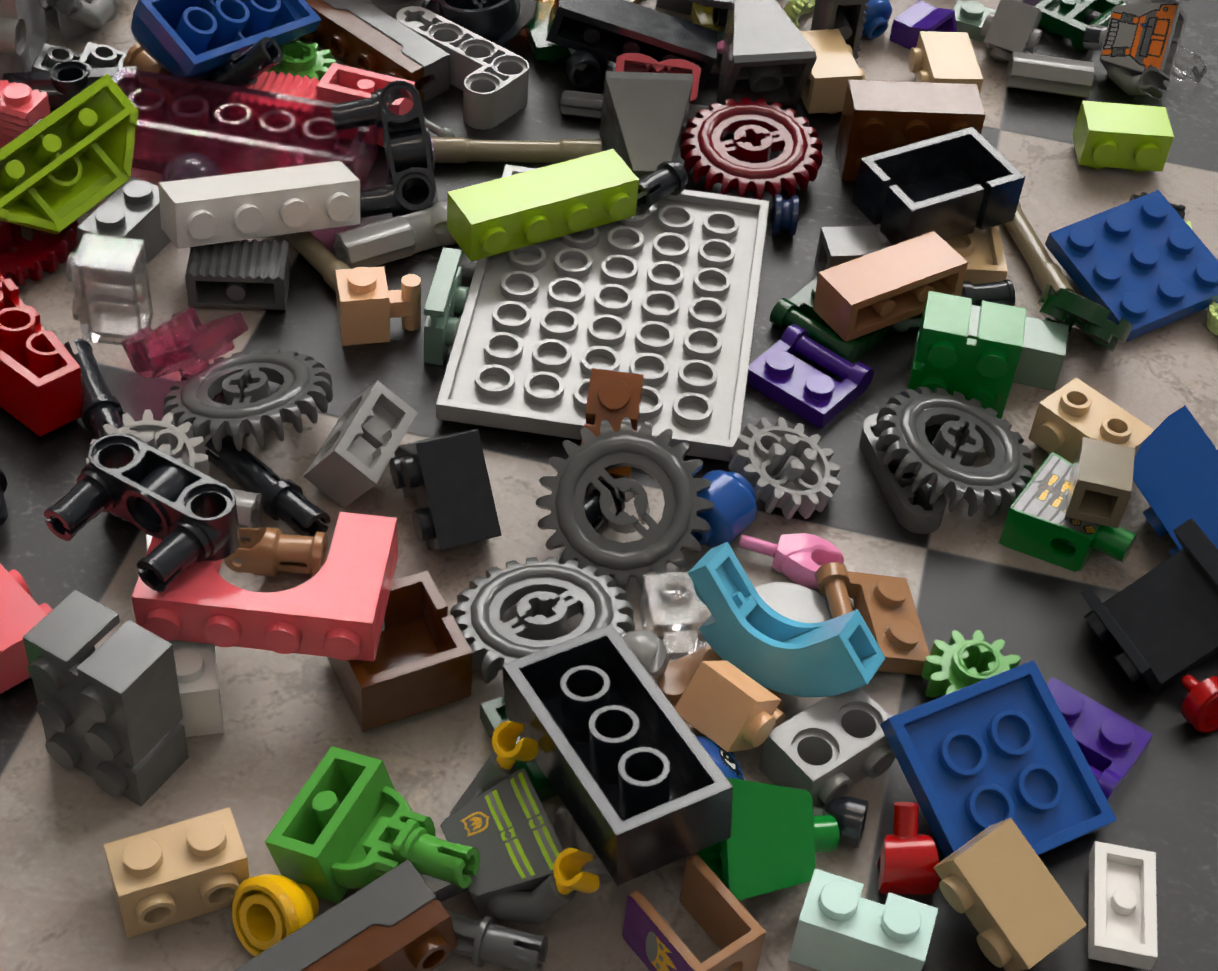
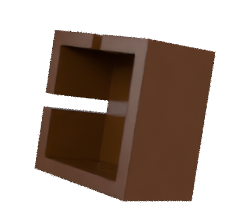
[327,570,473,732]

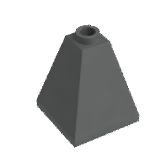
[716,0,817,106]
[599,71,693,181]

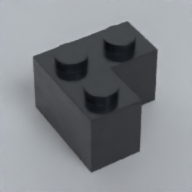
[389,429,502,551]

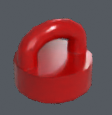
[1181,675,1218,732]

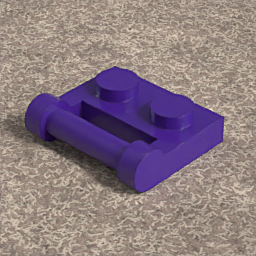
[747,324,874,429]
[1047,677,1154,803]

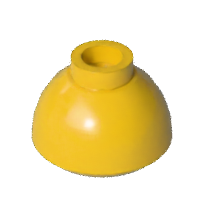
[232,874,319,957]

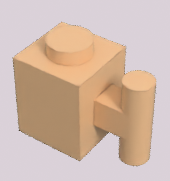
[335,267,421,346]
[675,660,786,752]

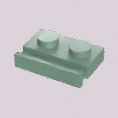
[424,247,469,365]

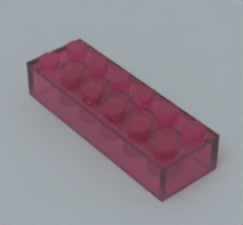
[112,67,378,191]

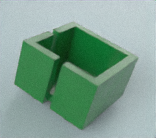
[907,290,1026,419]

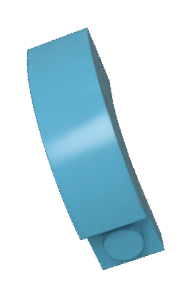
[688,542,886,697]

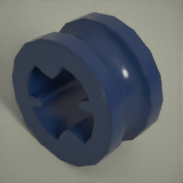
[771,194,799,236]

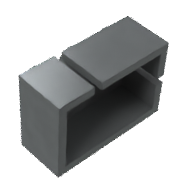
[23,590,189,807]

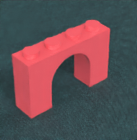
[131,512,398,662]

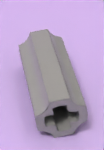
[1006,51,1095,99]

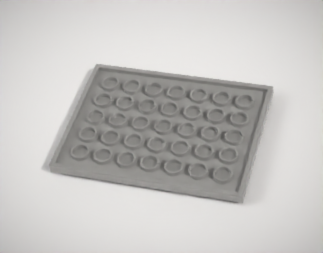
[436,164,770,462]

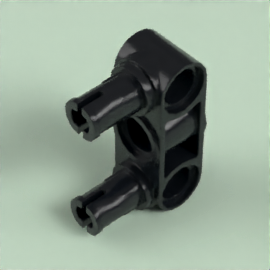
[331,80,438,218]
[44,434,240,592]

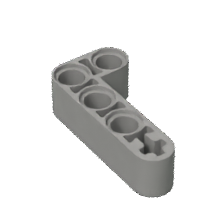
[396,6,529,130]

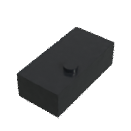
[502,624,733,886]

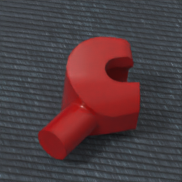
[877,802,940,895]

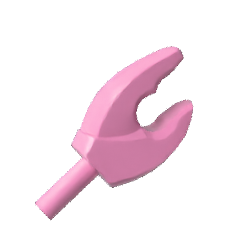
[738,533,844,590]

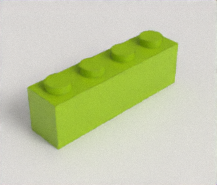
[447,149,639,262]

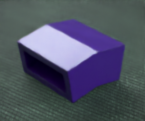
[889,0,957,50]

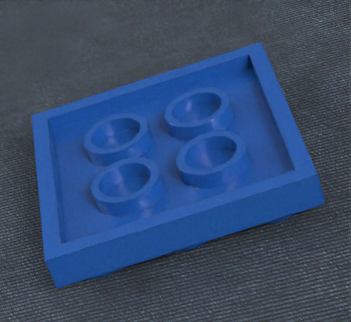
[1045,190,1218,342]
[880,660,1117,858]

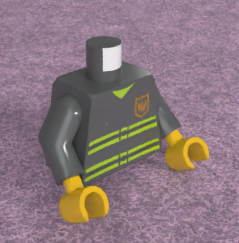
[421,721,600,925]

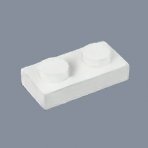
[1088,841,1158,971]

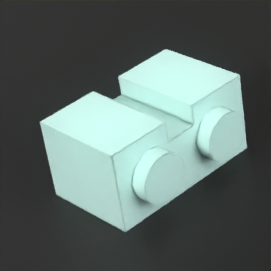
[788,868,938,971]

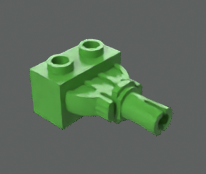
[265,746,480,904]

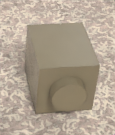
[1065,437,1135,528]

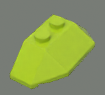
[0,73,139,234]

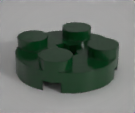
[1038,285,1133,352]

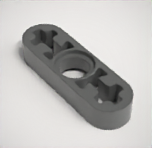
[859,413,947,534]

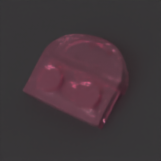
[121,307,249,378]

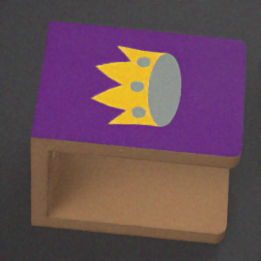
[622,854,766,971]

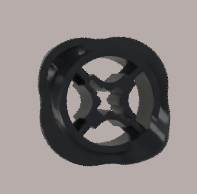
[426,0,537,48]

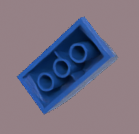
[131,0,322,80]
[1133,405,1218,556]

